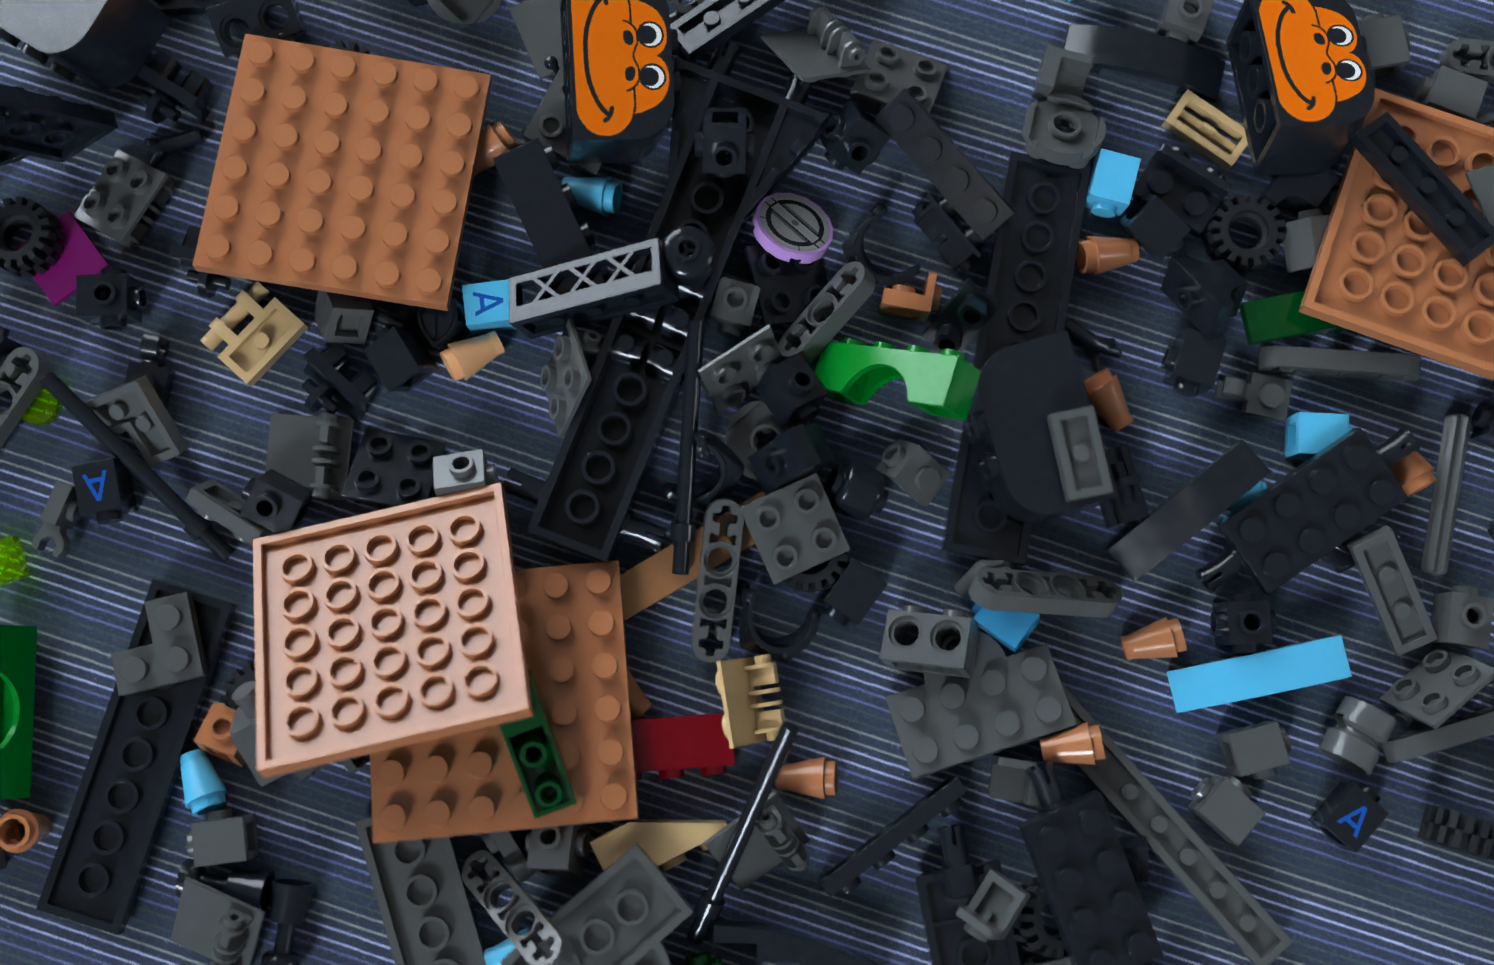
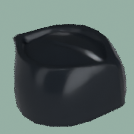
[410,291,470,353]

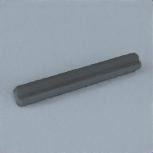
[1421,414,1471,575]

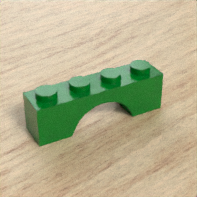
[814,338,981,420]
[0,625,37,800]

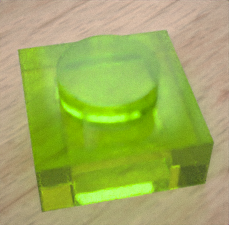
[0,535,30,586]

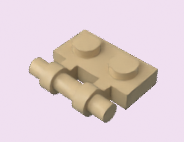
[200,281,309,387]

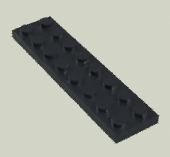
[36,579,237,935]

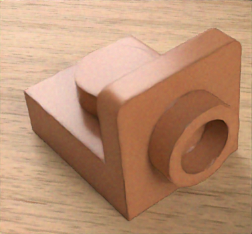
[878,272,942,322]
[194,703,246,768]

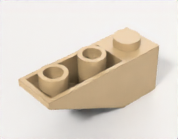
[590,819,728,871]

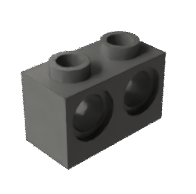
[880,605,980,678]

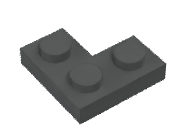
[84,375,189,467]
[111,592,209,696]

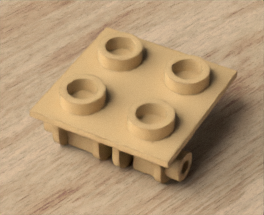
[715,654,785,749]

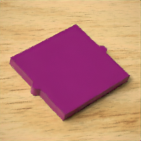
[13,210,111,306]

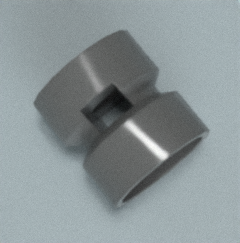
[1317,696,1397,776]

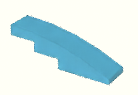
[1167,635,1352,713]

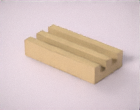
[1161,89,1248,171]

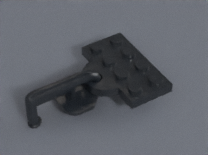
[0,84,118,166]

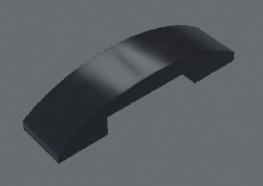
[1064,24,1226,102]

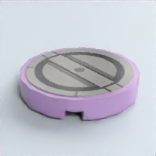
[752,193,833,264]

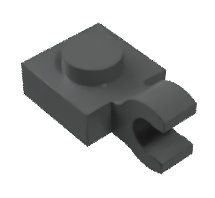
[1214,372,1293,423]
[32,480,82,559]

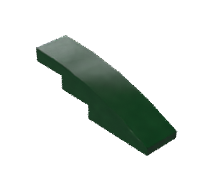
[1239,291,1348,346]

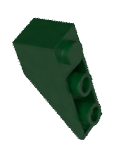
[498,668,577,819]

